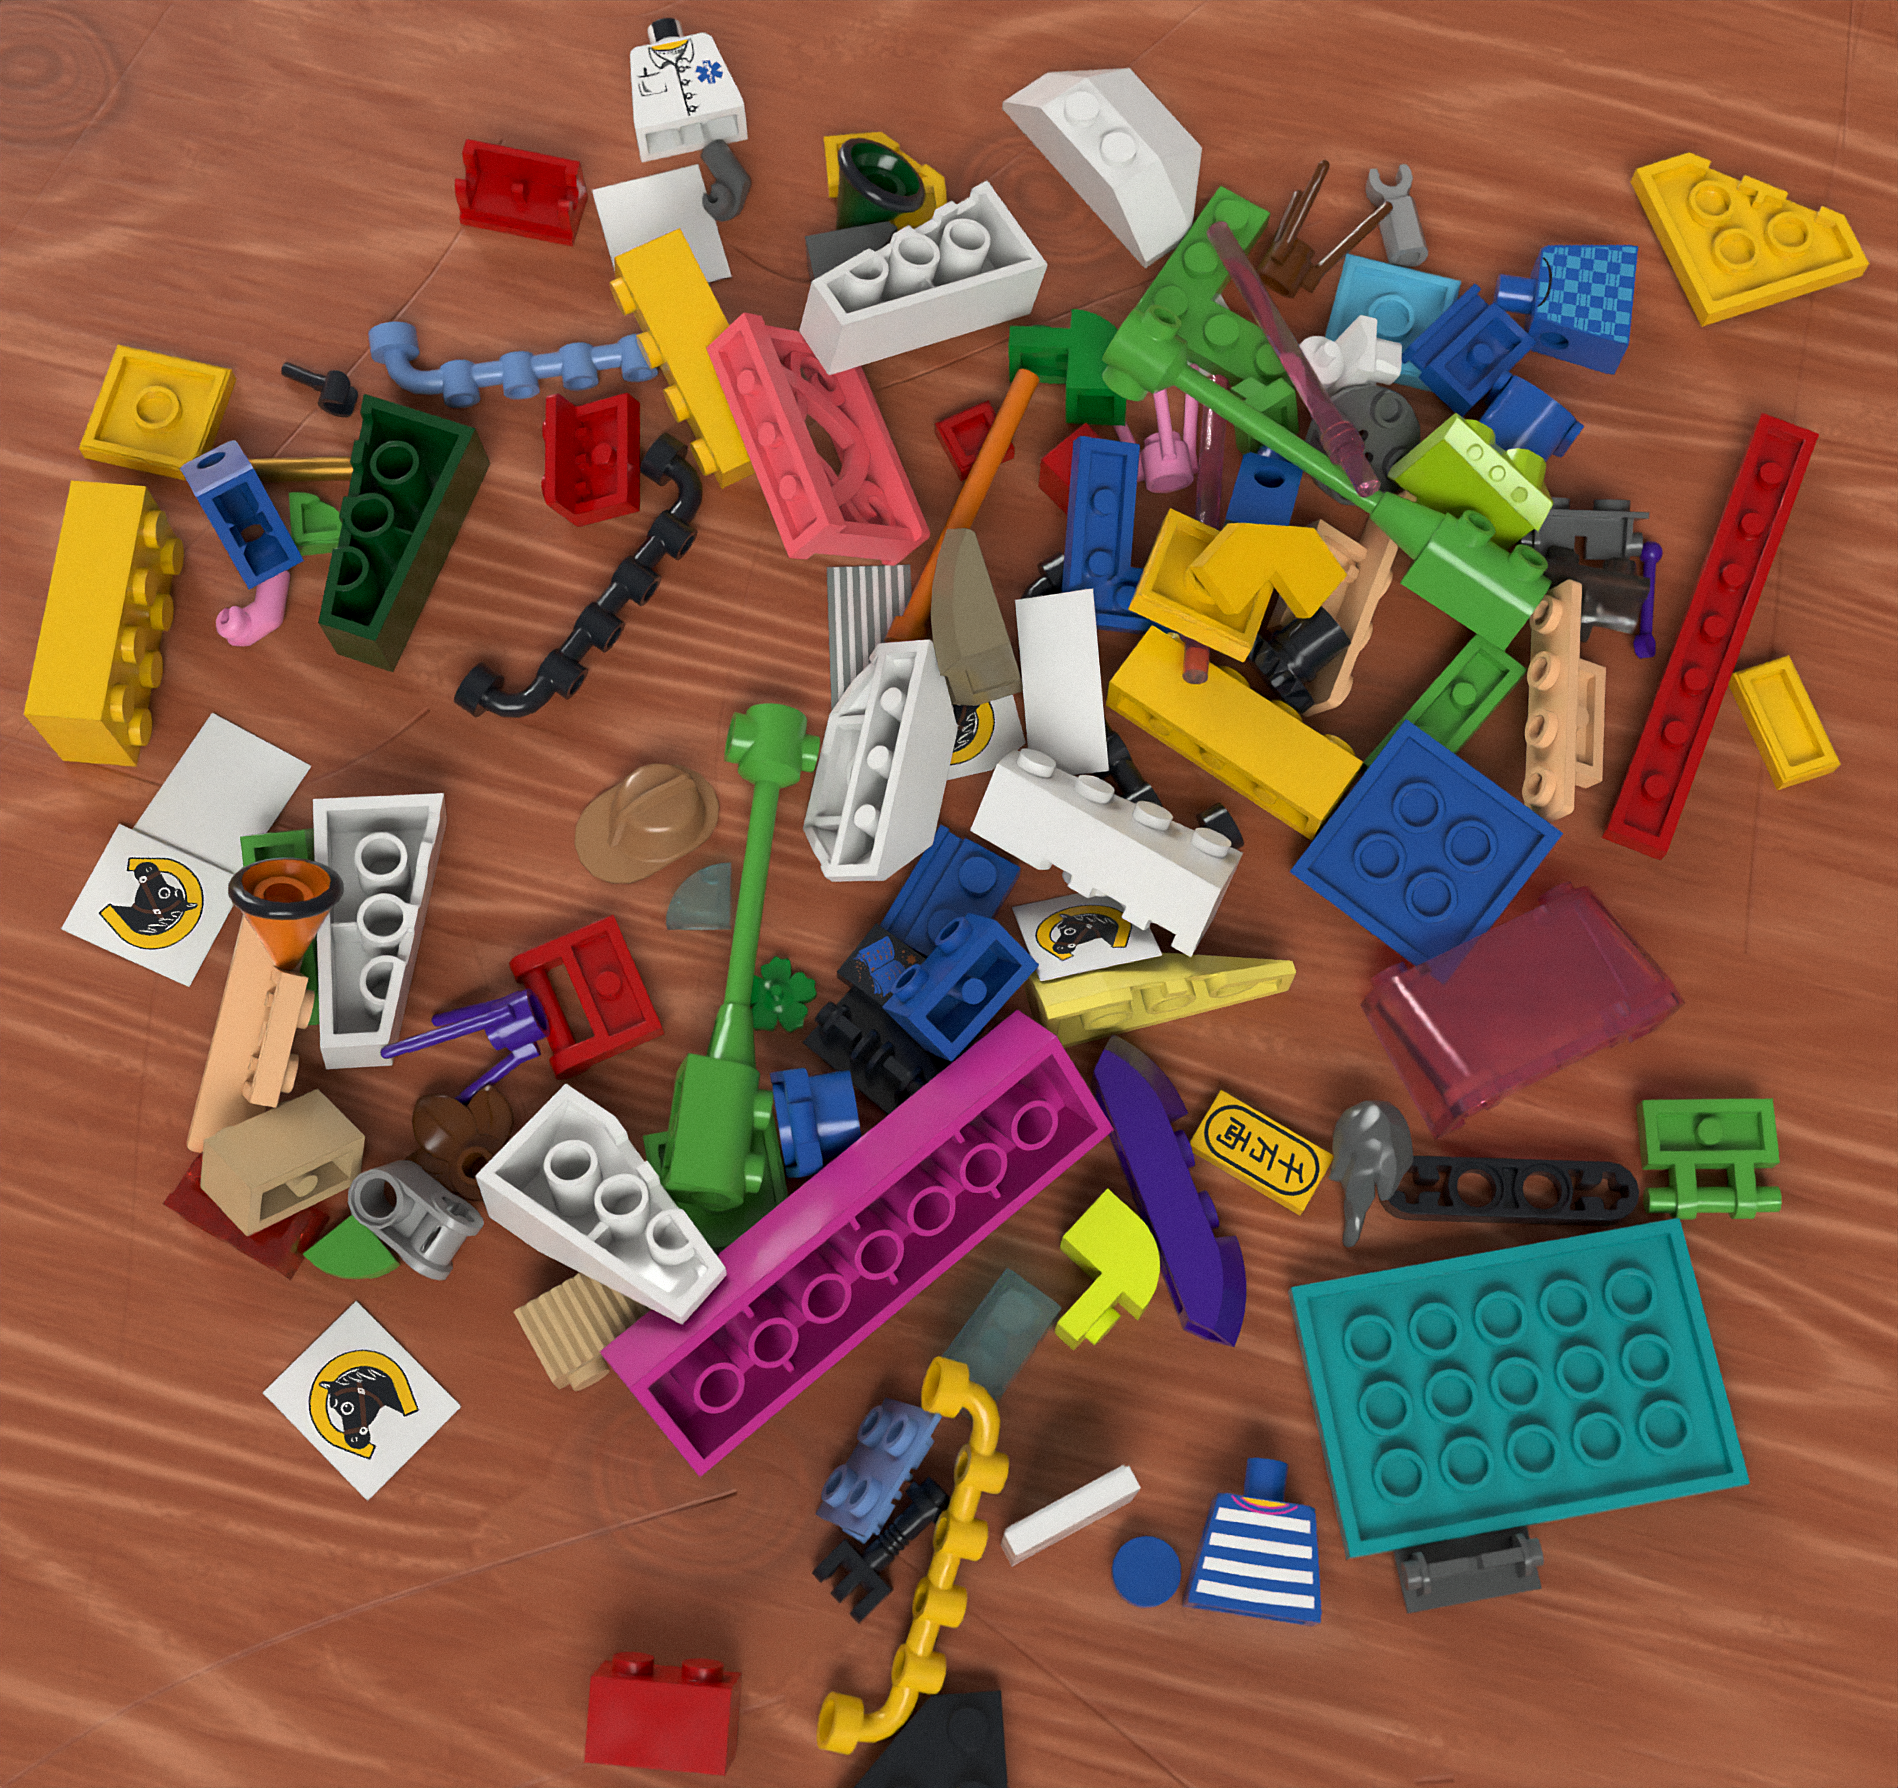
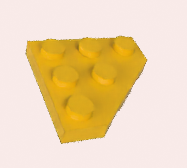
[1630,153,1869,327]

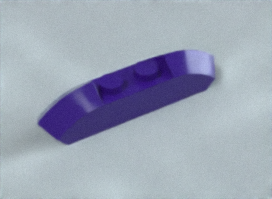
[1090,1034,1247,1347]

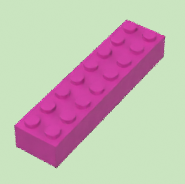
[600,1010,1114,1477]

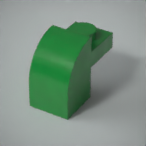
[1008,309,1127,426]

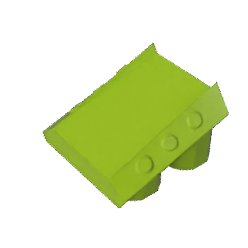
[1387,413,1554,550]

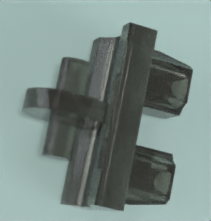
[1543,545,1650,643]

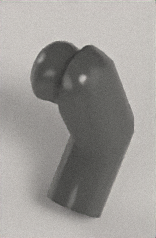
[701,140,751,222]

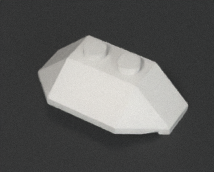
[1002,68,1202,268]
[803,639,958,882]

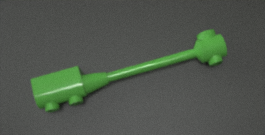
[1101,305,1552,651]
[660,703,820,1208]

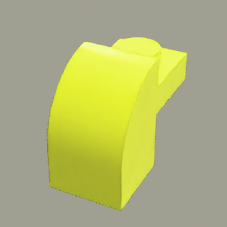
[1054,1188,1160,1351]

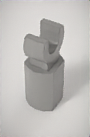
[1365,164,1428,268]

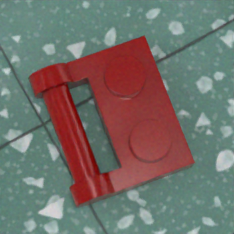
[509,914,665,1080]

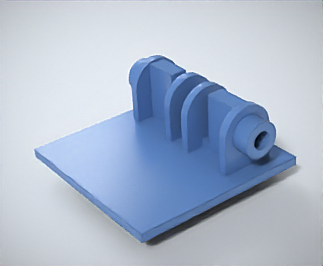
[815,1397,942,1544]

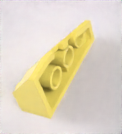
[1023,952,1296,1048]

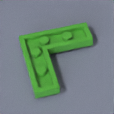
[1136,186,1301,390]
[1360,634,1527,774]

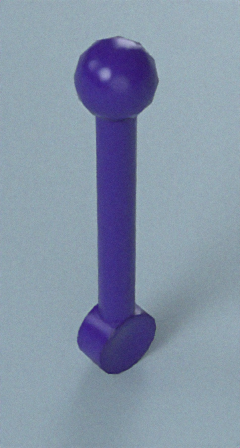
[1634,541,1663,659]

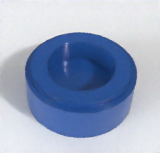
[1111,1536,1181,1608]

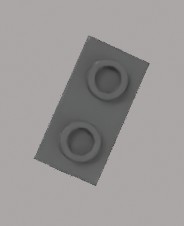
[1516,497,1649,562]
[1393,1526,1544,1614]

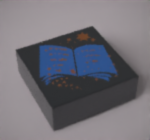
[837,923,925,1015]

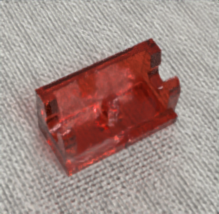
[163,1151,330,1281]

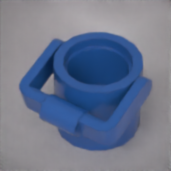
[1479,369,1584,463]
[770,1068,861,1178]

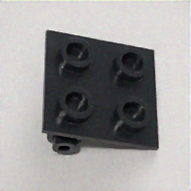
[803,989,985,1115]

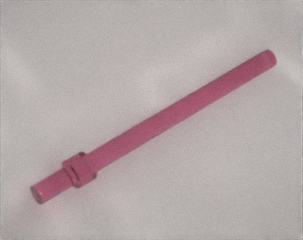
[1206,221,1381,498]
[1179,375,1229,684]

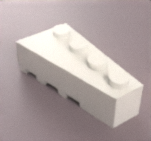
[313,793,447,1069]

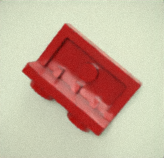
[541,392,640,527]

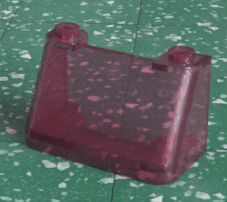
[1360,881,1685,1140]

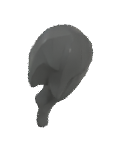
[1328,1100,1414,1248]

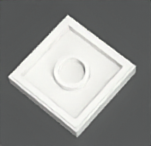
[1001,1465,1141,1566]

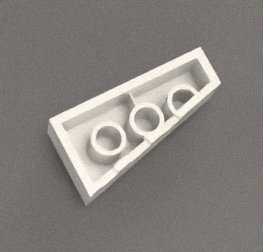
[799,180,1048,375]
[970,748,1243,957]

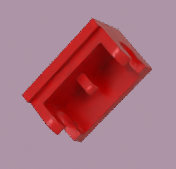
[455,139,588,247]

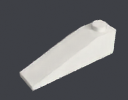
[476,1084,727,1324]

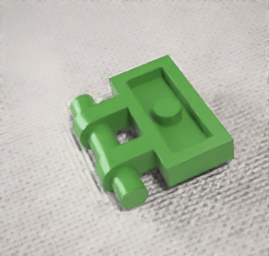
[1636,1098,1782,1220]

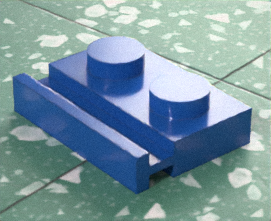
[1402,283,1537,417]
[880,825,1021,959]

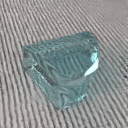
[666,862,732,930]

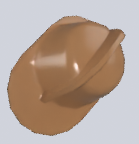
[574,763,719,884]

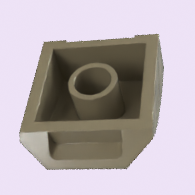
[931,528,1023,706]

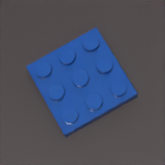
[1290,719,1563,988]

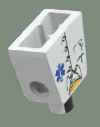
[630,18,748,162]

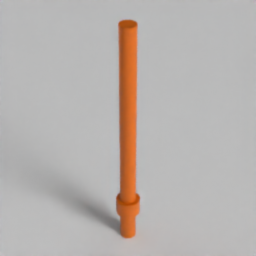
[884,369,1040,643]

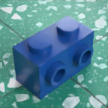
[882,912,1039,1062]

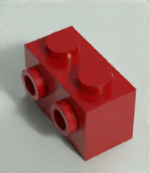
[584,1652,742,1776]

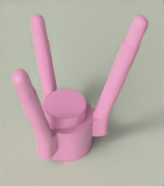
[1113,363,1200,493]

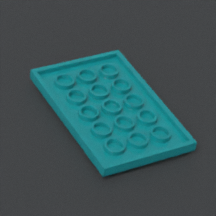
[1288,1218,1750,1560]

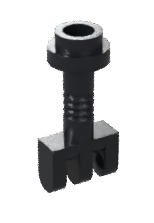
[812,1476,951,1624]

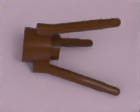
[1255,160,1393,298]

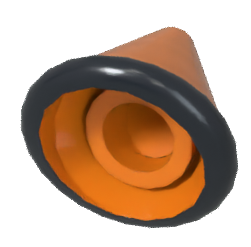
[228,857,344,971]

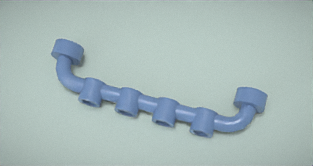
[368,283,711,408]

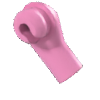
[216,571,291,646]

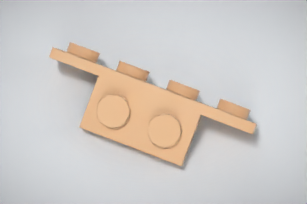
[1267,491,1417,717]
[1522,579,1606,823]
[186,915,315,1153]

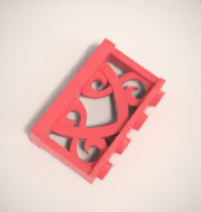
[706,312,930,566]

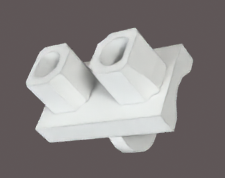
[1292,315,1402,418]

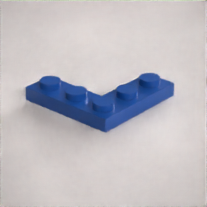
[1062,436,1195,641]

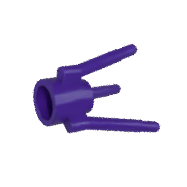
[380,989,550,1106]

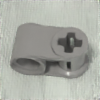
[348,1160,484,1280]

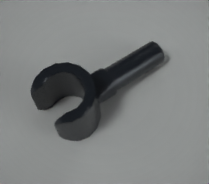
[281,362,358,417]

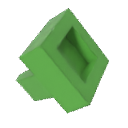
[1230,377,1299,455]

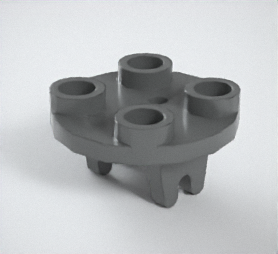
[1305,384,1421,506]

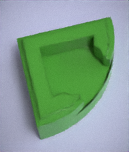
[289,492,342,556]
[303,1215,400,1279]

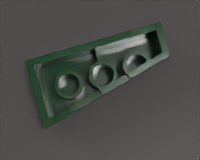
[318,394,490,672]

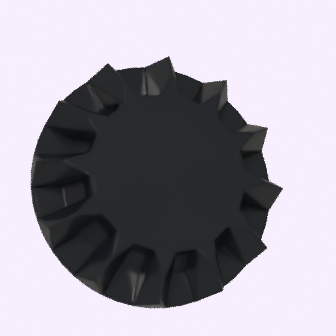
[1246,606,1351,714]

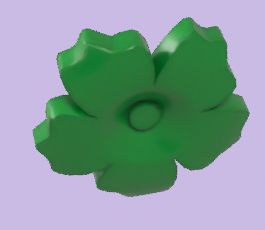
[750,956,817,1033]

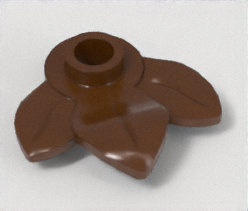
[404,1084,514,1202]

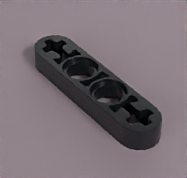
[1377,1156,1639,1226]

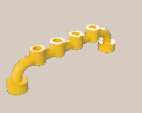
[816,1356,1009,1755]

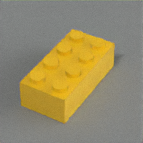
[24,480,184,767]

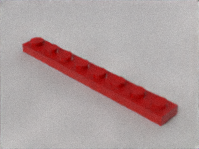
[1601,413,1819,861]

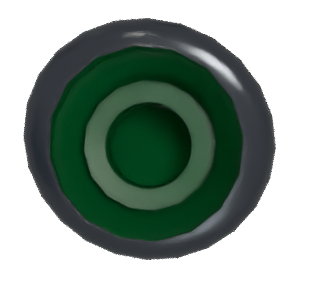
[836,138,926,230]

